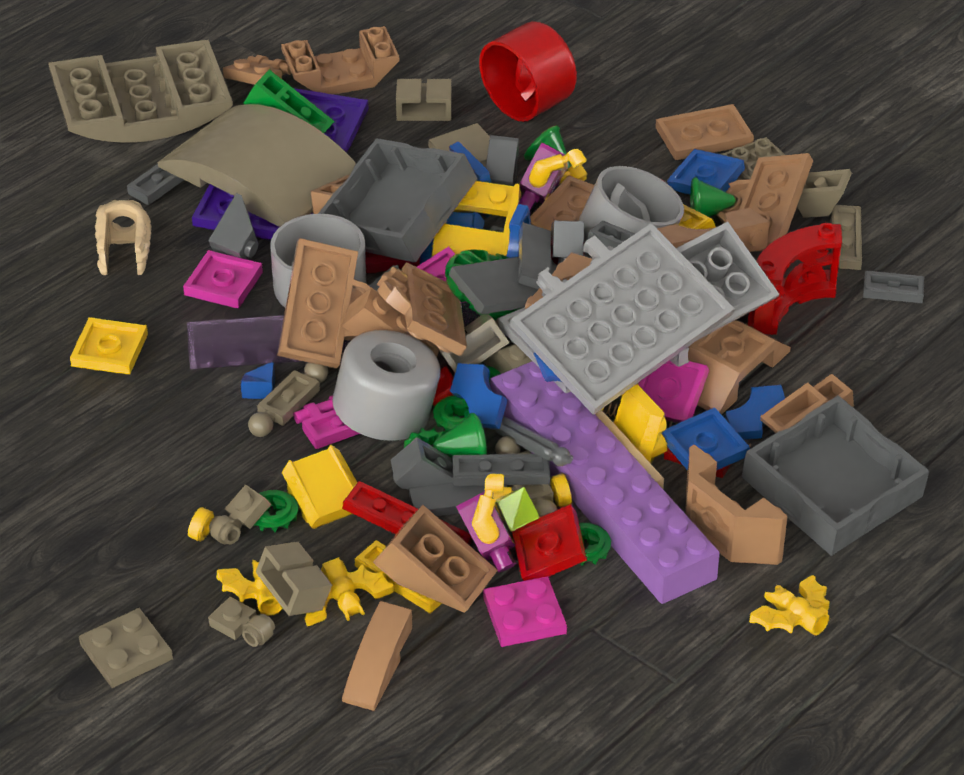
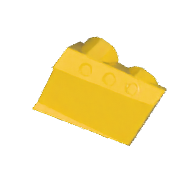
[613,384,667,464]
[282,444,357,529]

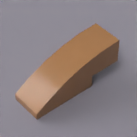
[760,374,854,433]
[342,601,412,711]

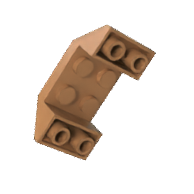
[281,26,399,95]
[688,320,791,415]
[685,445,787,565]

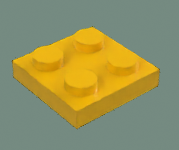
[70,318,148,375]

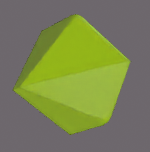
[495,487,540,532]

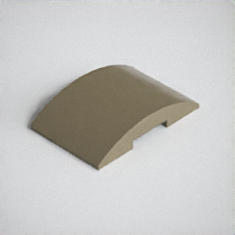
[48,40,233,143]
[157,104,356,227]

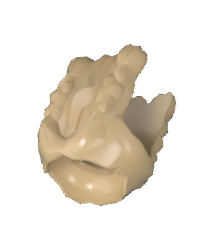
[95,200,152,275]

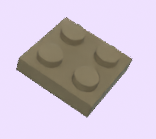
[79,608,173,688]

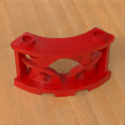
[748,223,842,335]

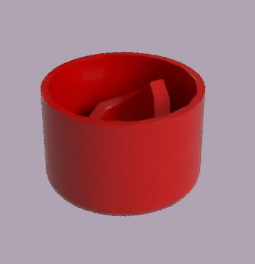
[479,21,577,122]

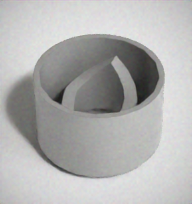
[579,166,684,242]
[270,214,367,308]
[332,330,440,441]

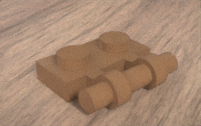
[223,55,292,85]

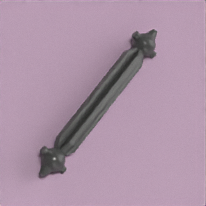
[488,416,573,466]

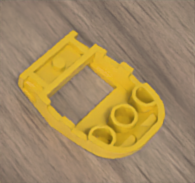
[431,181,521,257]

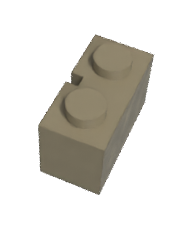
[396,79,452,121]
[439,314,509,372]
[256,542,332,616]

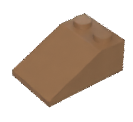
[373,505,498,613]

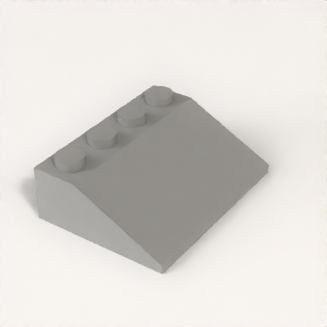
[676,222,780,340]

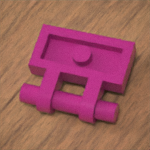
[293,395,360,449]

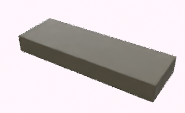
[831,205,862,270]

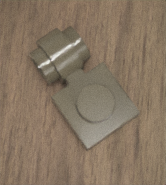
[209,485,271,545]
[208,597,275,647]

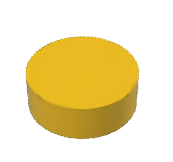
[550,473,572,507]
[188,507,214,542]

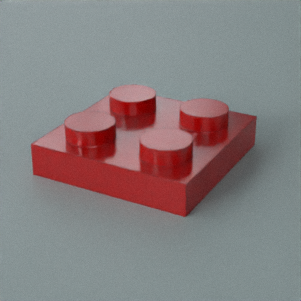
[512,504,587,581]

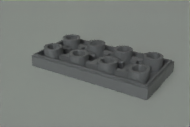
[449,257,557,314]

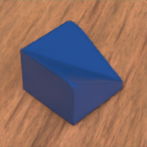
[241,362,275,399]

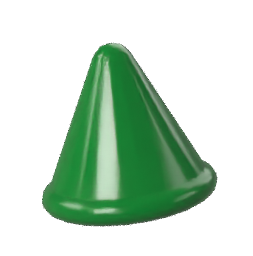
[524,125,571,171]
[690,177,736,217]
[433,413,487,456]

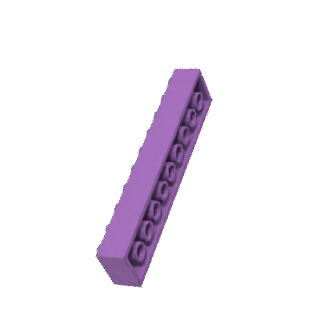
[490,361,720,604]

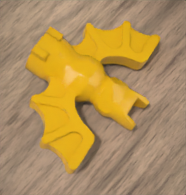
[305,557,395,626]
[216,560,283,616]
[749,575,830,636]

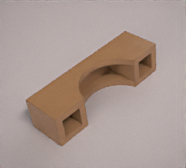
[657,208,769,252]

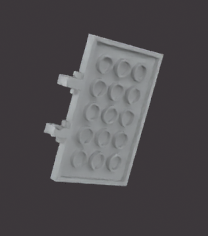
[510,223,735,415]

